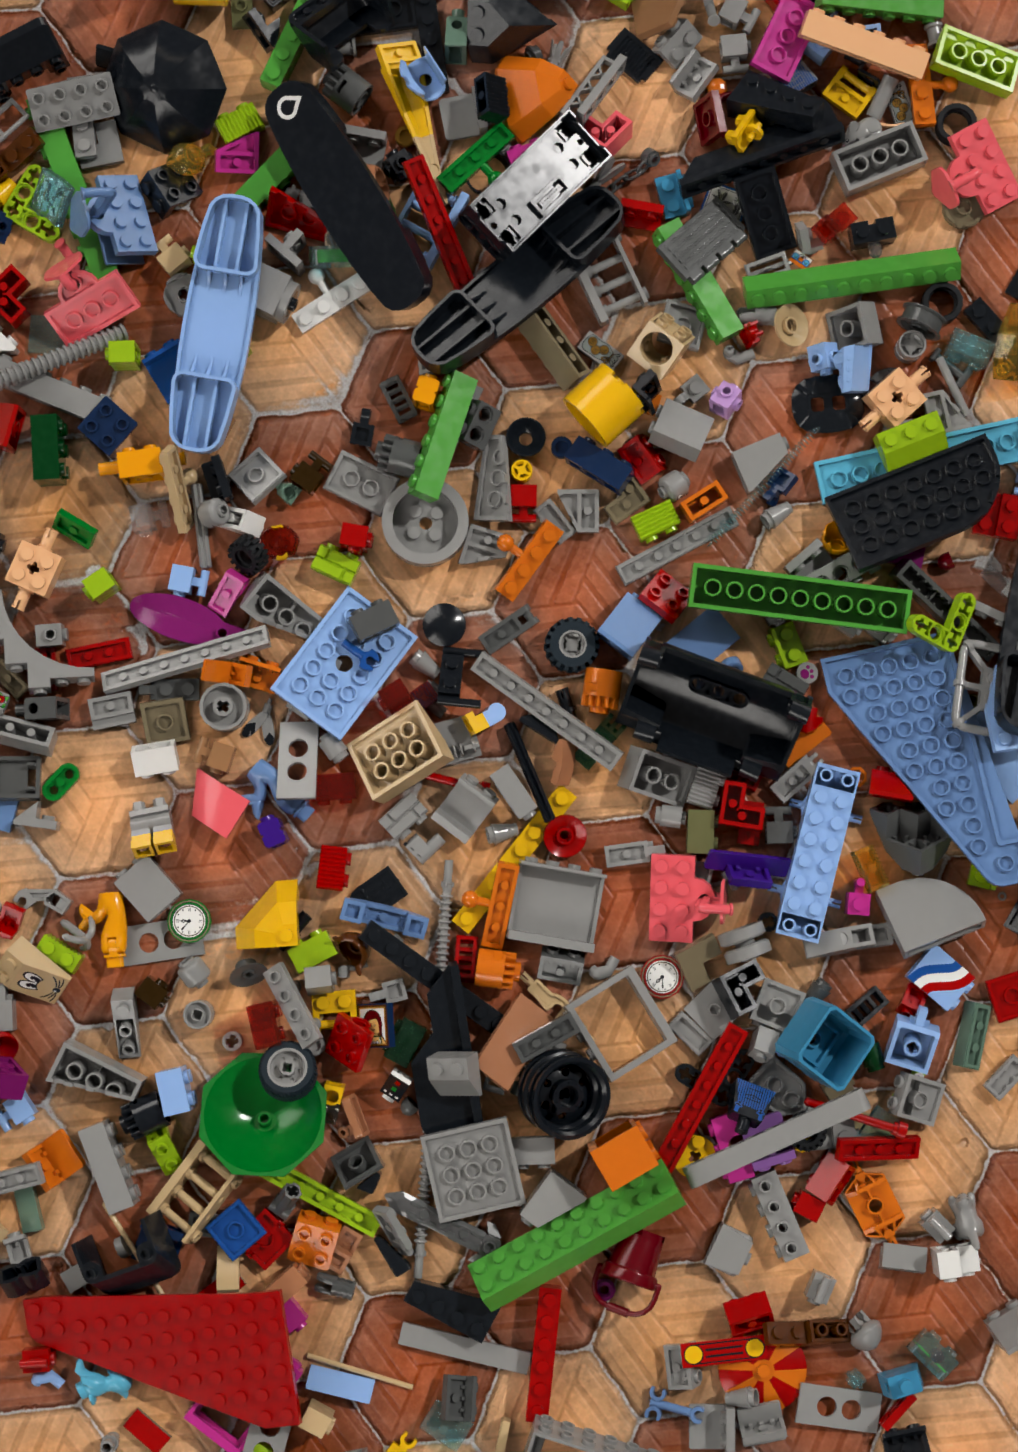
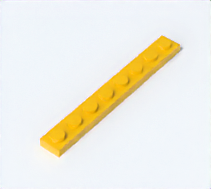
[452,786,577,934]

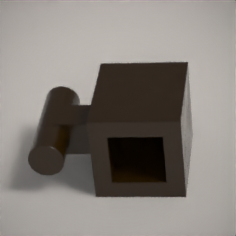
[290,450,333,496]

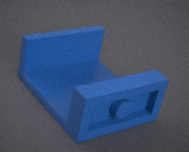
[141,338,179,406]

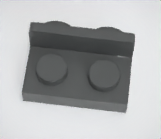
[537,945,585,986]

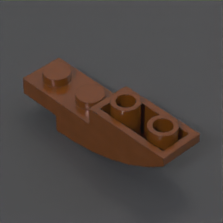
[0,126,45,184]
[762,1319,851,1347]

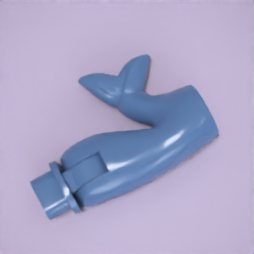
[241,759,315,823]

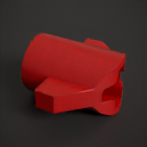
[801,707,824,734]

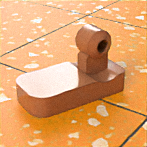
[338,1093,370,1139]

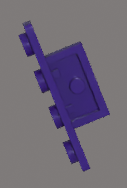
[704,849,791,889]

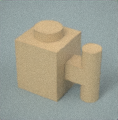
[153,233,193,277]

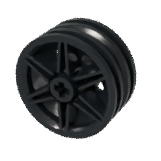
[517,1048,611,1140]

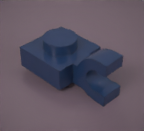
[762,466,798,507]

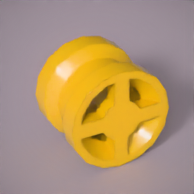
[511,459,533,483]

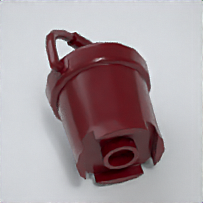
[591,1229,665,1318]

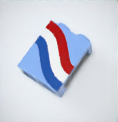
[904,946,975,1012]

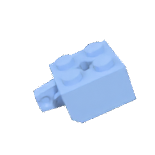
[884,1005,940,1075]

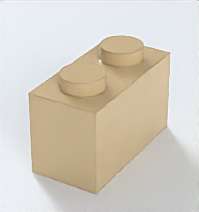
[298,1398,336,1439]

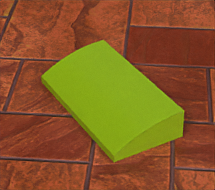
[928,24,1018,99]

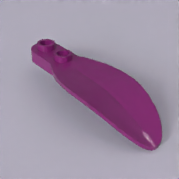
[130,593,246,644]

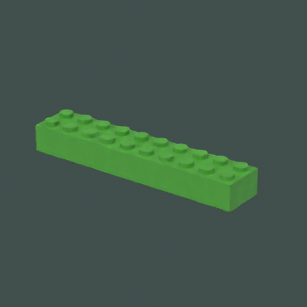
[687,563,913,635]
[467,1158,687,1312]

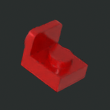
[895,981,928,1017]

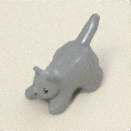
[948,1192,985,1251]

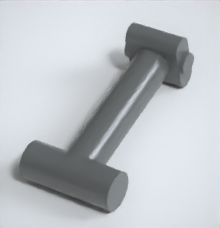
[928,347,973,389]

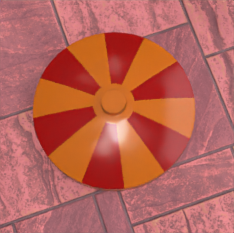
[718,1328,807,1410]

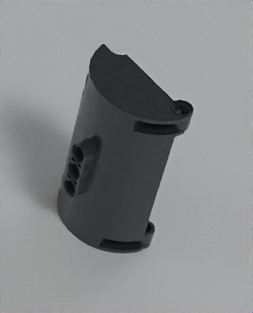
[615,636,813,783]

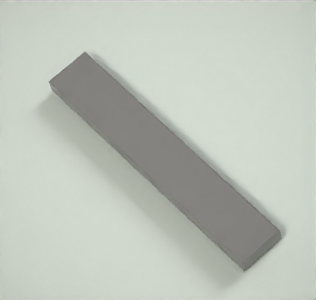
[615,506,739,586]
[398,1321,532,1375]

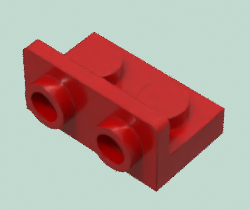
[621,197,665,232]
[617,433,667,486]

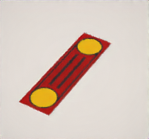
[680,1334,768,1368]

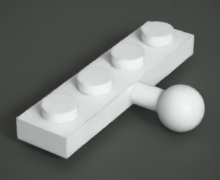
[291,267,371,334]

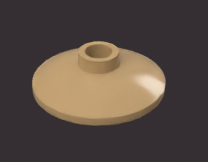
[774,304,808,347]

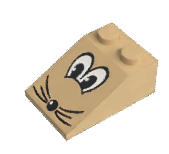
[0,936,72,1004]

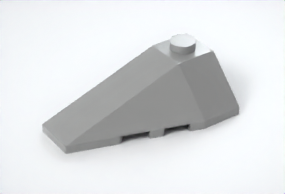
[239,570,323,639]

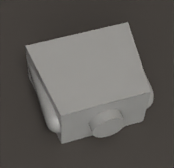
[703,1221,753,1276]

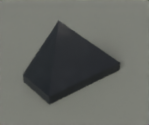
[519,715,558,744]

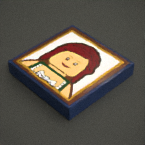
[356,1003,395,1048]

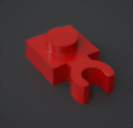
[739,320,763,350]

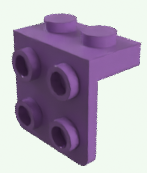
[742,1111,797,1172]

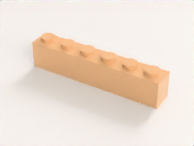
[797,8,931,81]

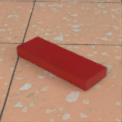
[65,637,134,667]

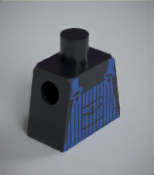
[727,1078,776,1135]

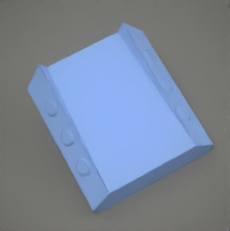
[833,344,873,394]

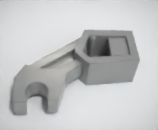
[13,888,74,915]

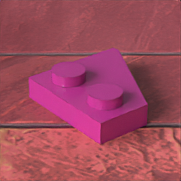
[214,132,259,174]

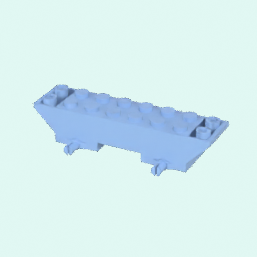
[767,762,863,944]

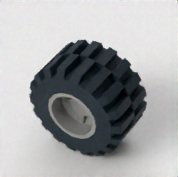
[544,617,600,673]

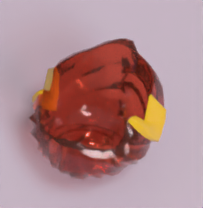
[259,524,300,561]

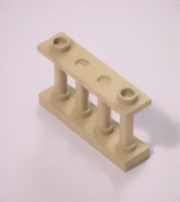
[146,1139,244,1244]

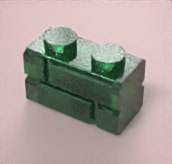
[382,1016,428,1068]

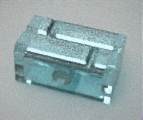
[943,327,996,371]

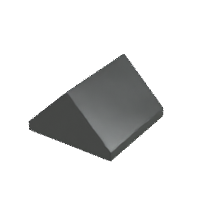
[330,1135,385,1190]

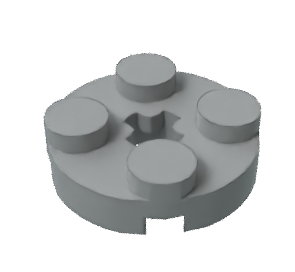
[163,272,192,317]

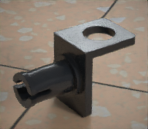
[844,55,880,88]

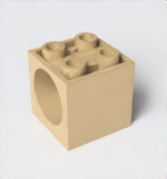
[626,312,695,380]

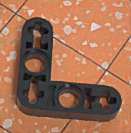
[675,1049,755,1107]

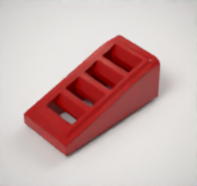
[454,935,478,983]

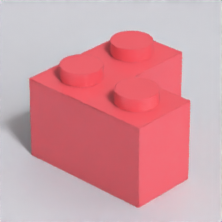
[583,110,633,157]

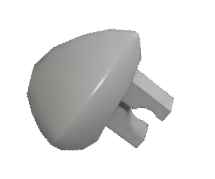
[849,1310,882,1351]

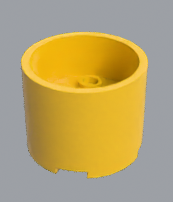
[563,363,645,447]

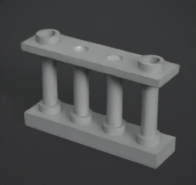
[577,234,650,328]

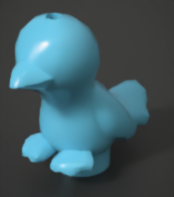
[74,1358,133,1405]

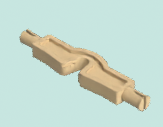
[520,971,596,1041]

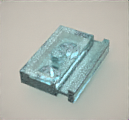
[419,1399,474,1452]

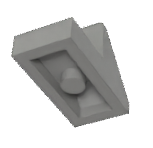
[13,801,61,831]

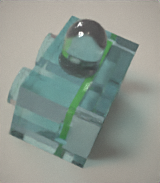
[308,231,352,269]
[906,1328,959,1382]

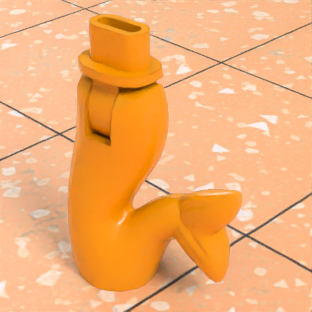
[78,892,127,968]

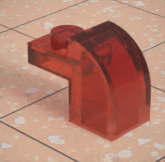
[811,202,858,246]

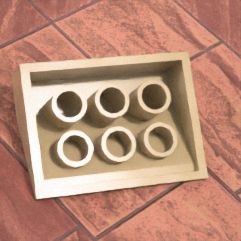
[346,700,454,804]

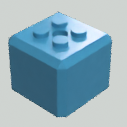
[775,997,875,1091]

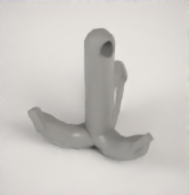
[60,915,96,951]

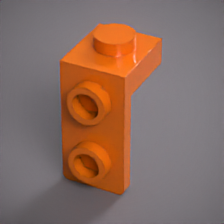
[201,659,253,688]

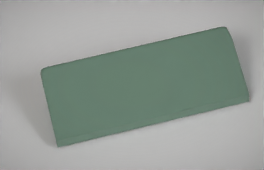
[953,1000,992,1070]
[14,1186,45,1233]

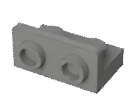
[663,1341,702,1390]

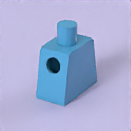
[877,1362,924,1400]

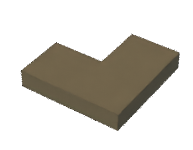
[603,476,651,526]
[674,933,722,992]

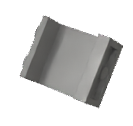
[430,773,499,844]

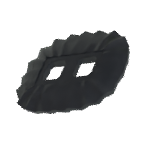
[791,374,865,433]

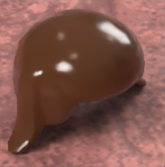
[332,932,371,976]

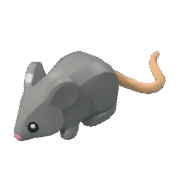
[843,117,905,147]

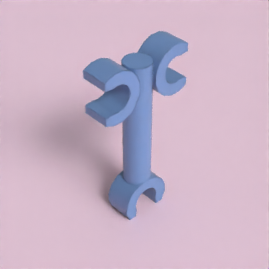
[644,1386,705,1424]

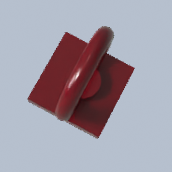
[693,90,732,147]

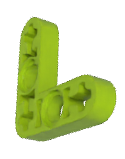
[3,164,61,244]
[906,592,976,652]

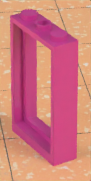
[184,1357,303,1452]

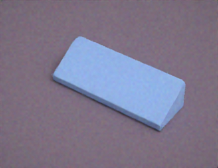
[305,1364,375,1404]

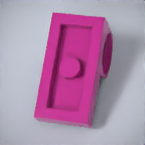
[207,568,250,618]

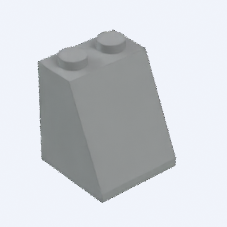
[519,1167,587,1228]

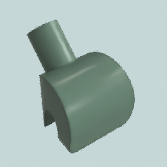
[275,481,302,506]

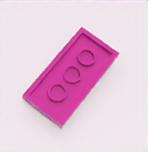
[749,0,815,85]

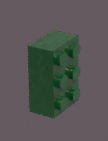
[30,414,70,487]

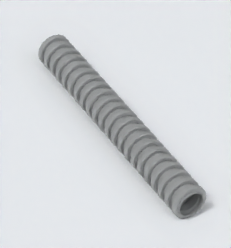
[0,323,129,391]

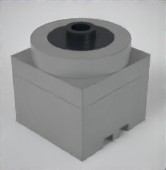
[255,263,301,325]

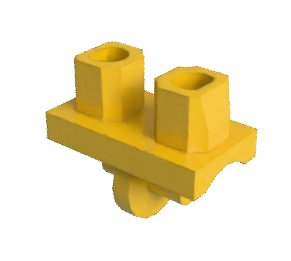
[725,109,764,153]

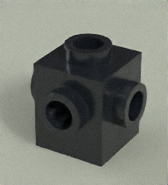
[382,148,413,185]

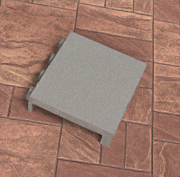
[506,856,607,953]

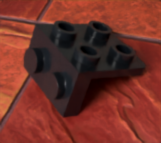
[140,159,203,220]

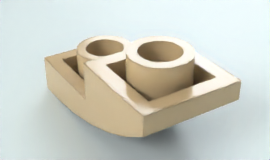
[216,1246,240,1293]

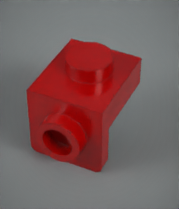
[0,901,26,940]

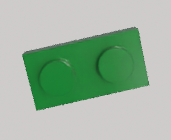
[52,508,98,550]

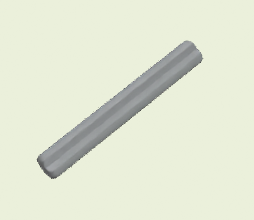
[191,483,212,569]

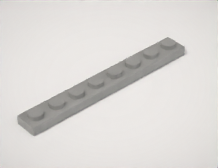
[101,625,271,695]
[470,651,624,771]

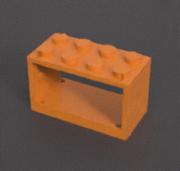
[587,1118,660,1192]

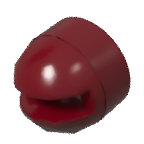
[937,552,955,570]

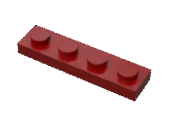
[835,1135,921,1162]

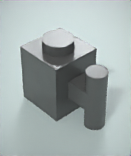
[764,806,797,844]

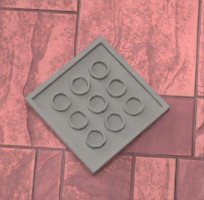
[420,1116,526,1223]

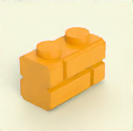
[412,373,441,413]

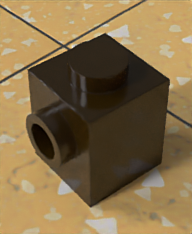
[134,975,171,1010]

